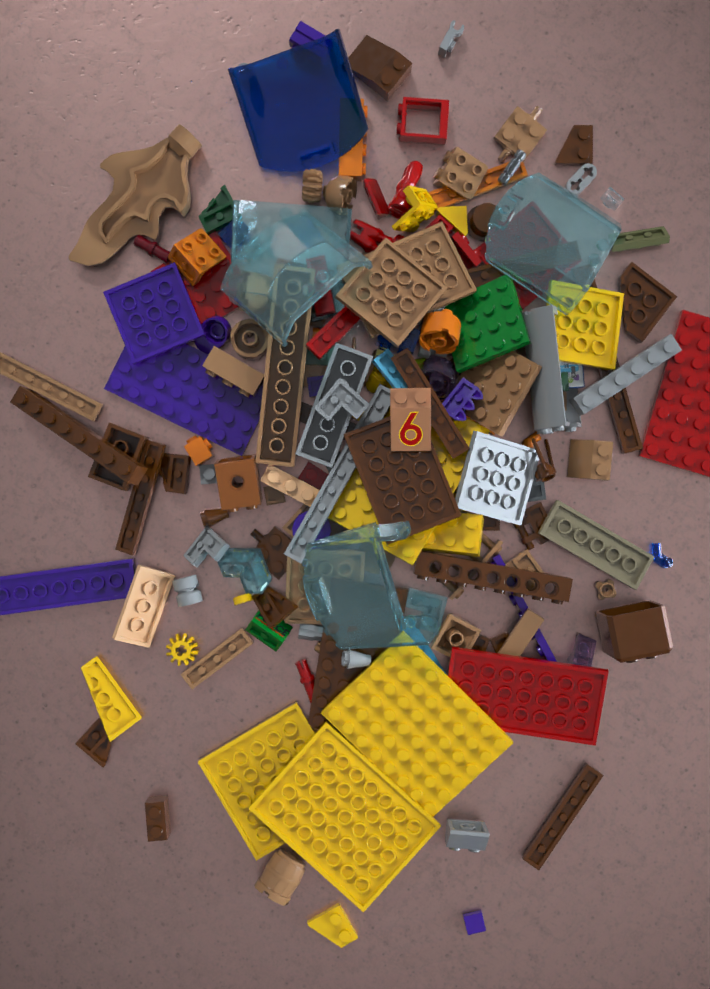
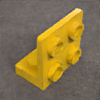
[391,185,438,232]

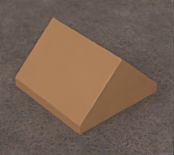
[430,613,482,657]

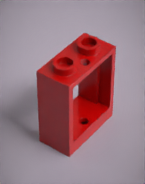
[396,97,449,145]

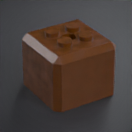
[595,600,673,663]

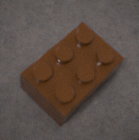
[88,423,149,491]

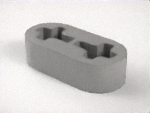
[565,163,597,197]

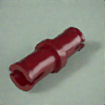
[133,235,170,263]

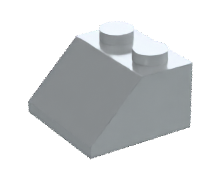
[445,819,490,852]

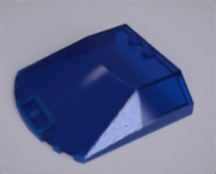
[228,29,369,172]

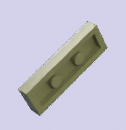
[607,226,670,252]

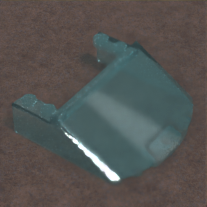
[302,521,440,650]

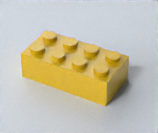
[422,513,484,557]

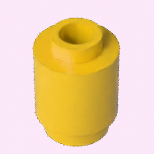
[366,367,387,393]

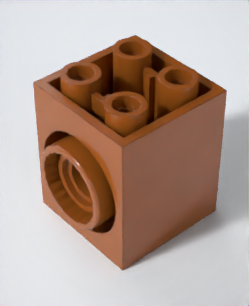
[214,454,263,513]

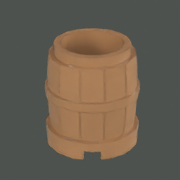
[254,849,306,906]

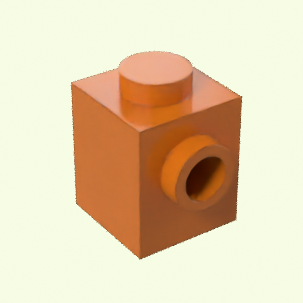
[184,435,215,466]

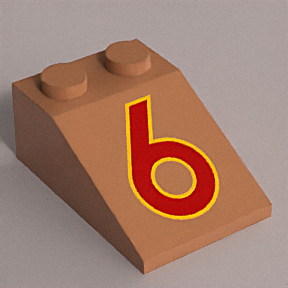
[390,388,431,452]

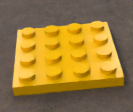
[546,280,624,370]

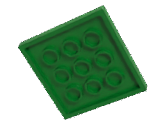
[444,273,531,373]

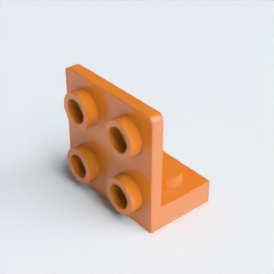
[168,228,226,286]

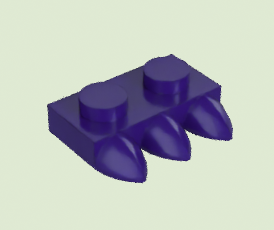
[442,378,483,421]

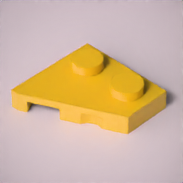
[307,903,358,948]

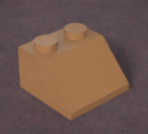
[567,439,613,481]

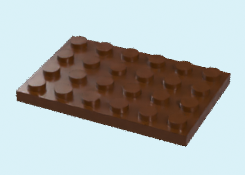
[343,416,462,545]

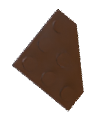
[619,262,677,343]

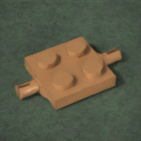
[493,106,547,163]

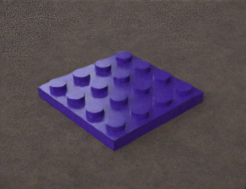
[103,262,205,365]

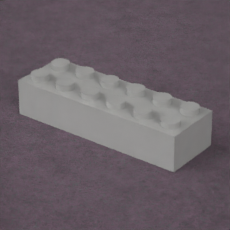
[295,343,373,468]

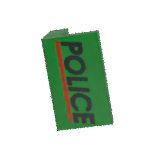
[245,611,293,652]

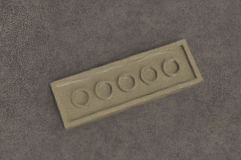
[538,500,654,590]

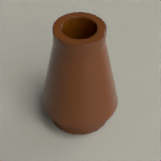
[200,508,229,527]

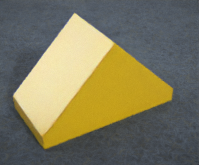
[435,206,468,236]

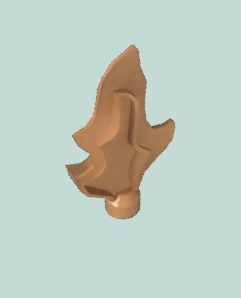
[69,124,202,266]

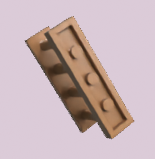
[429,512,503,600]

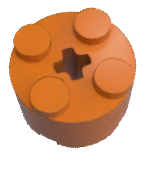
[419,309,461,354]

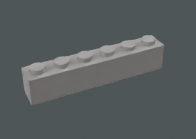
[569,334,682,416]

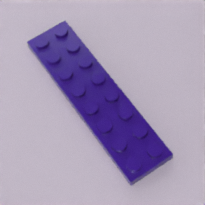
[0,558,135,615]

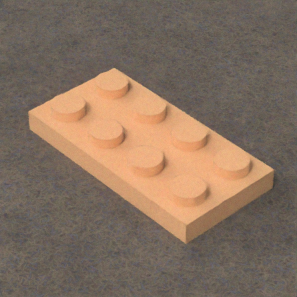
[112,565,175,648]

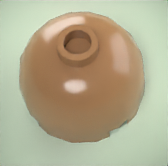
[323,175,357,216]

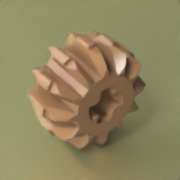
[302,169,323,203]

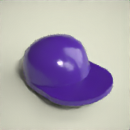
[194,316,232,354]

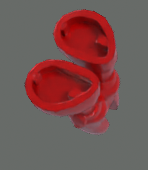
[387,161,423,220]
[346,219,405,253]

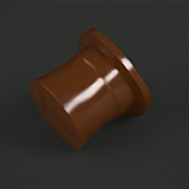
[467,203,502,242]

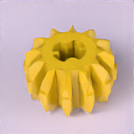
[166,633,199,666]

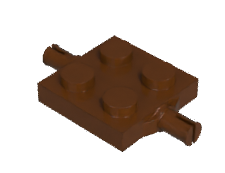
[250,526,291,580]

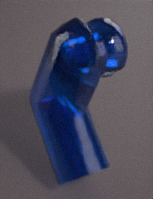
[652,543,673,568]

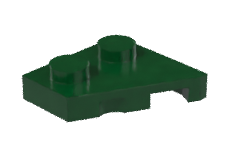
[198,185,242,235]

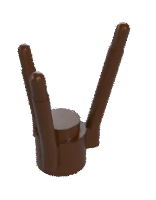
[532,438,557,482]

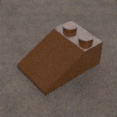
[343,35,412,101]

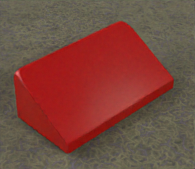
[363,178,390,220]

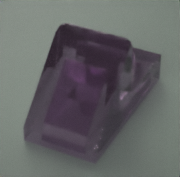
[567,634,597,667]

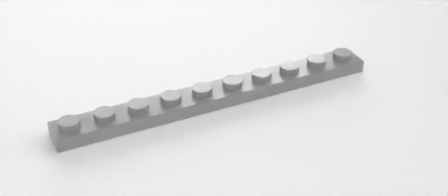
[284,384,390,564]

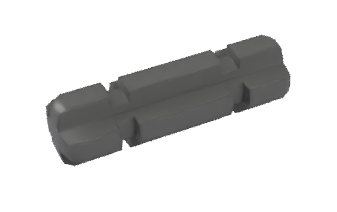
[498,149,526,186]

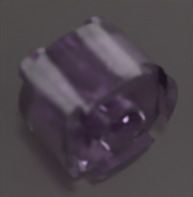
[420,355,457,399]

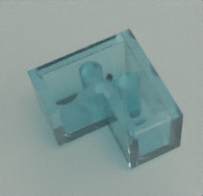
[217,548,272,594]
[405,586,448,635]

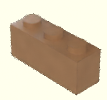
[202,346,264,398]

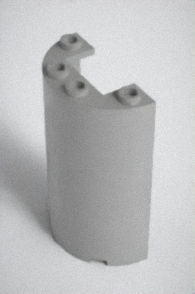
[523,305,582,434]

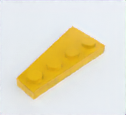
[80,656,142,742]

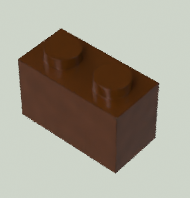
[145,795,171,842]

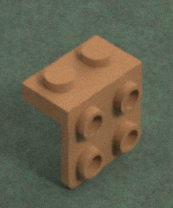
[433,147,488,200]

